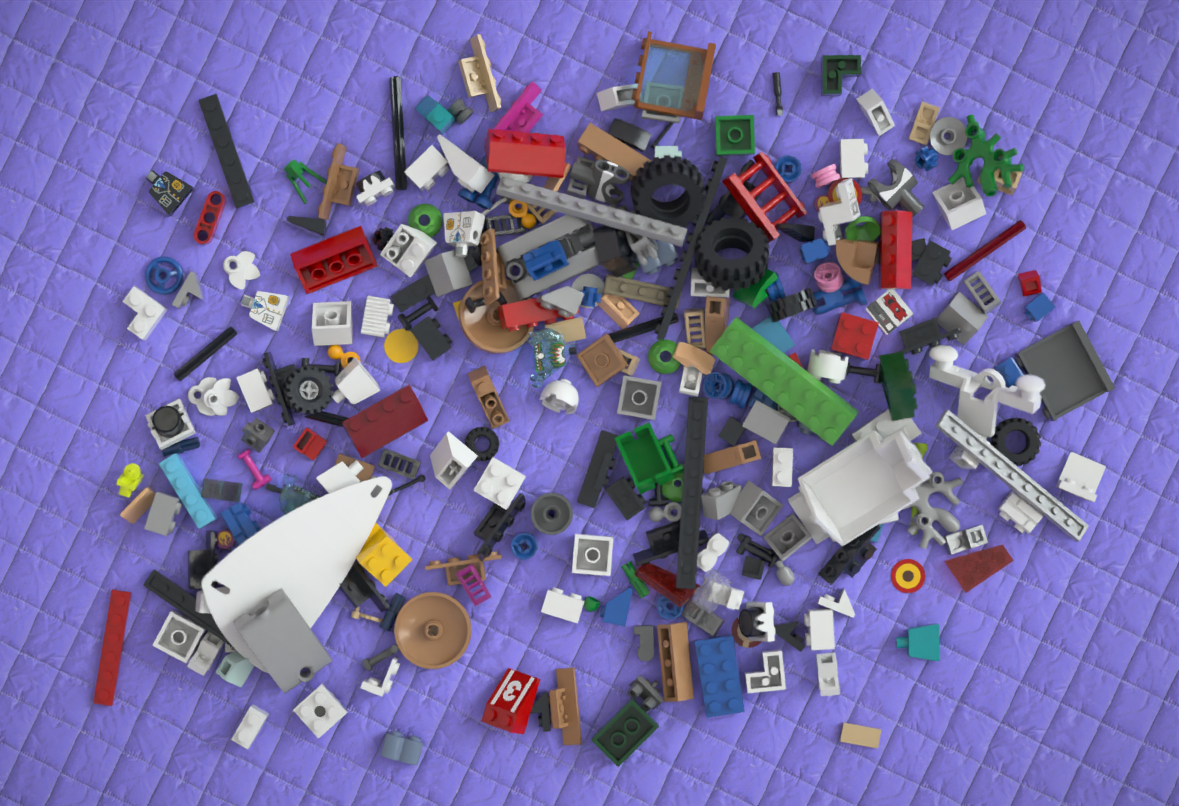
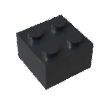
[593,225,637,278]

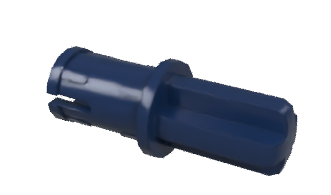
[162,437,200,457]
[379,593,405,631]

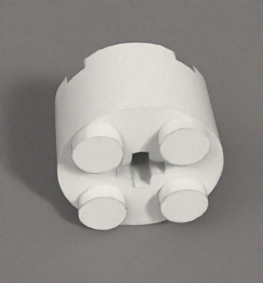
[807,349,849,384]

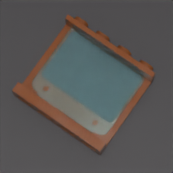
[631,31,716,120]

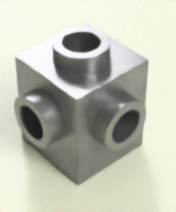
[241,418,275,453]

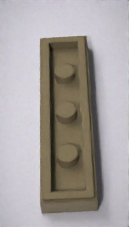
[603,274,682,309]

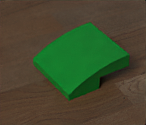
[733,269,778,308]

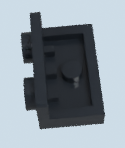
[912,240,952,287]
[605,476,647,521]

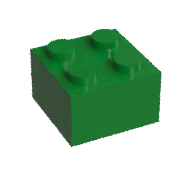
[714,115,755,157]

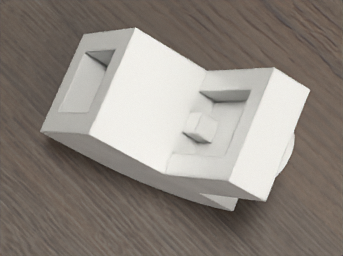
[708,581,744,610]
[187,631,224,676]
[816,653,840,696]

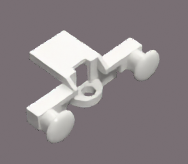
[929,345,1045,438]

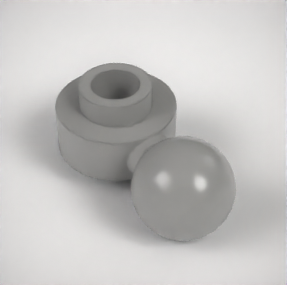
[648,502,681,522]

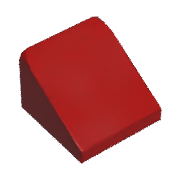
[1018,270,1042,297]

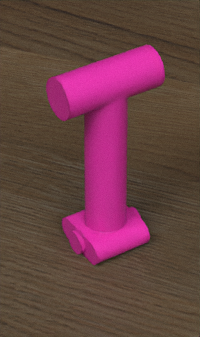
[238,449,272,490]

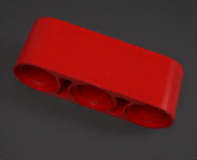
[194,191,226,245]

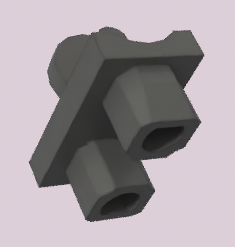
[627,675,665,712]

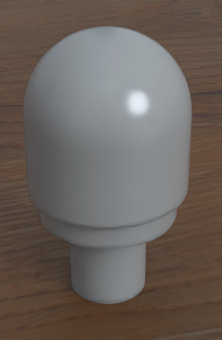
[775,560,795,586]

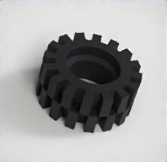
[465,427,499,461]

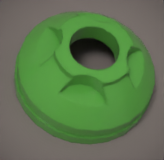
[408,204,443,238]
[845,216,881,241]
[648,339,681,374]

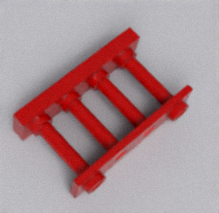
[722,152,807,242]

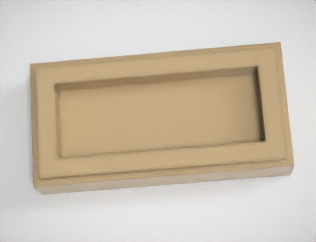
[840,722,881,748]

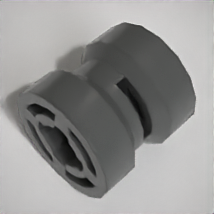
[447,98,474,125]

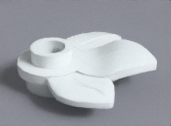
[223,251,260,290]
[188,377,216,416]
[202,378,239,416]

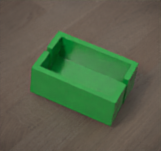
[615,422,675,494]

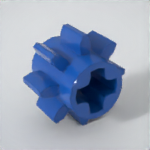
[915,146,939,171]
[578,286,602,307]

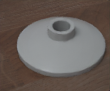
[930,117,968,155]

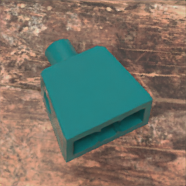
[896,623,940,661]

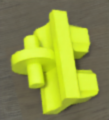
[116,463,144,497]

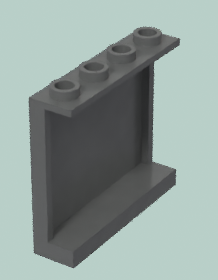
[1015,320,1115,421]

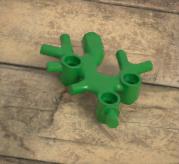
[947,115,1024,197]

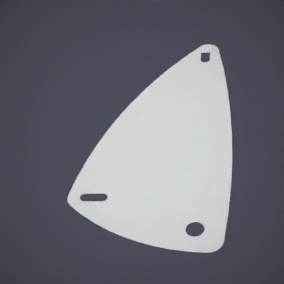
[202,476,392,673]

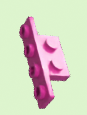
[484,81,543,141]

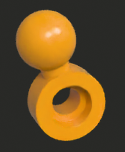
[509,199,536,229]
[327,345,360,369]

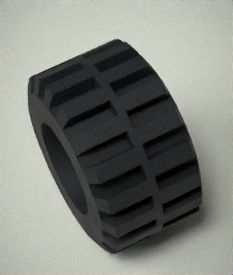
[990,418,1041,466]

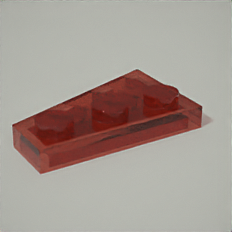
[944,545,1014,593]
[635,563,702,608]

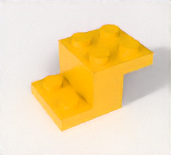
[356,522,413,587]

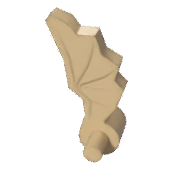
[351,607,383,622]

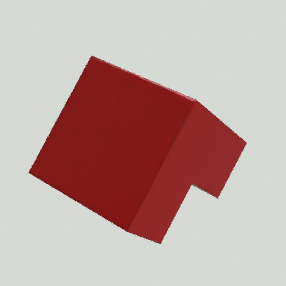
[293,427,328,461]

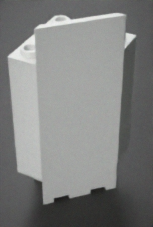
[788,427,933,546]

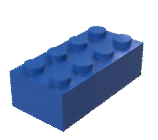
[694,634,745,718]

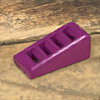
[456,564,492,606]

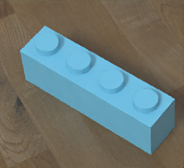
[159,453,218,529]

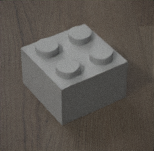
[617,376,662,420]

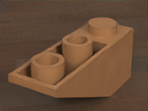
[705,297,730,355]
[468,365,510,429]
[704,440,761,475]

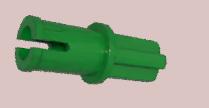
[621,561,650,598]

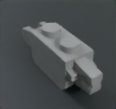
[625,210,659,266]

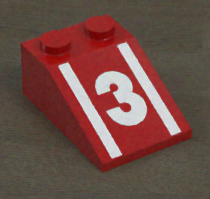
[481,668,540,735]

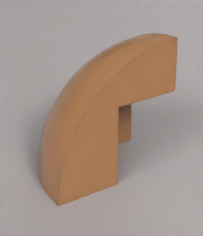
[836,239,880,285]

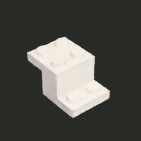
[818,178,861,246]

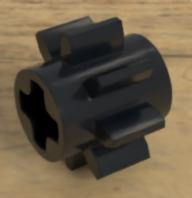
[373,227,394,251]

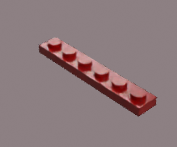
[93,589,132,706]

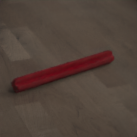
[944,220,1026,281]

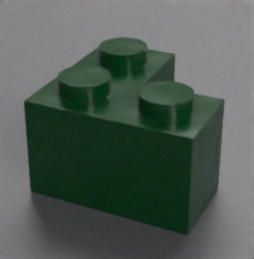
[821,55,861,96]

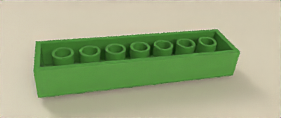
[710,317,859,446]

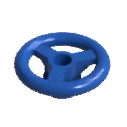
[145,257,183,295]

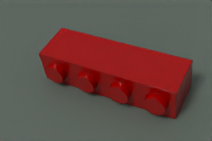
[497,298,579,332]

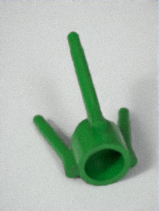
[284,159,327,204]

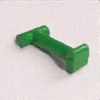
[658,434,684,475]

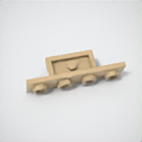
[458,34,501,113]

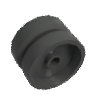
[531,492,573,535]

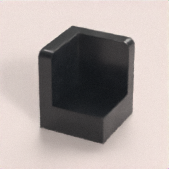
[719,416,746,446]
[741,556,765,580]

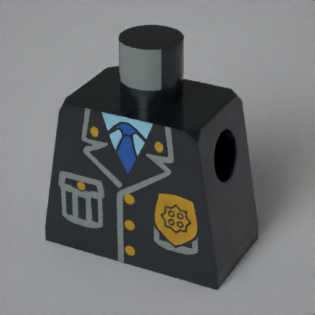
[146,170,195,216]

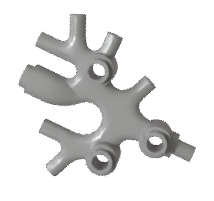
[902,472,963,549]

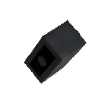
[410,316,452,361]

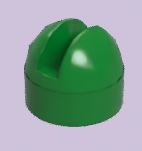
[584,596,601,612]

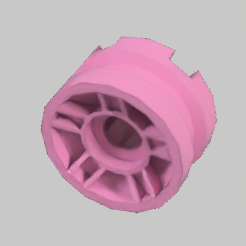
[811,164,841,189]
[814,262,843,293]

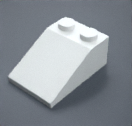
[437,134,494,193]

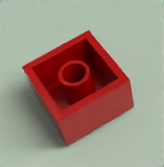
[830,312,879,360]

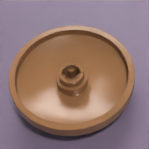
[459,279,534,354]
[394,592,472,669]

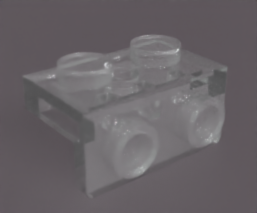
[692,569,732,614]

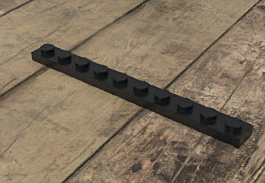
[654,157,727,341]
[676,397,708,590]

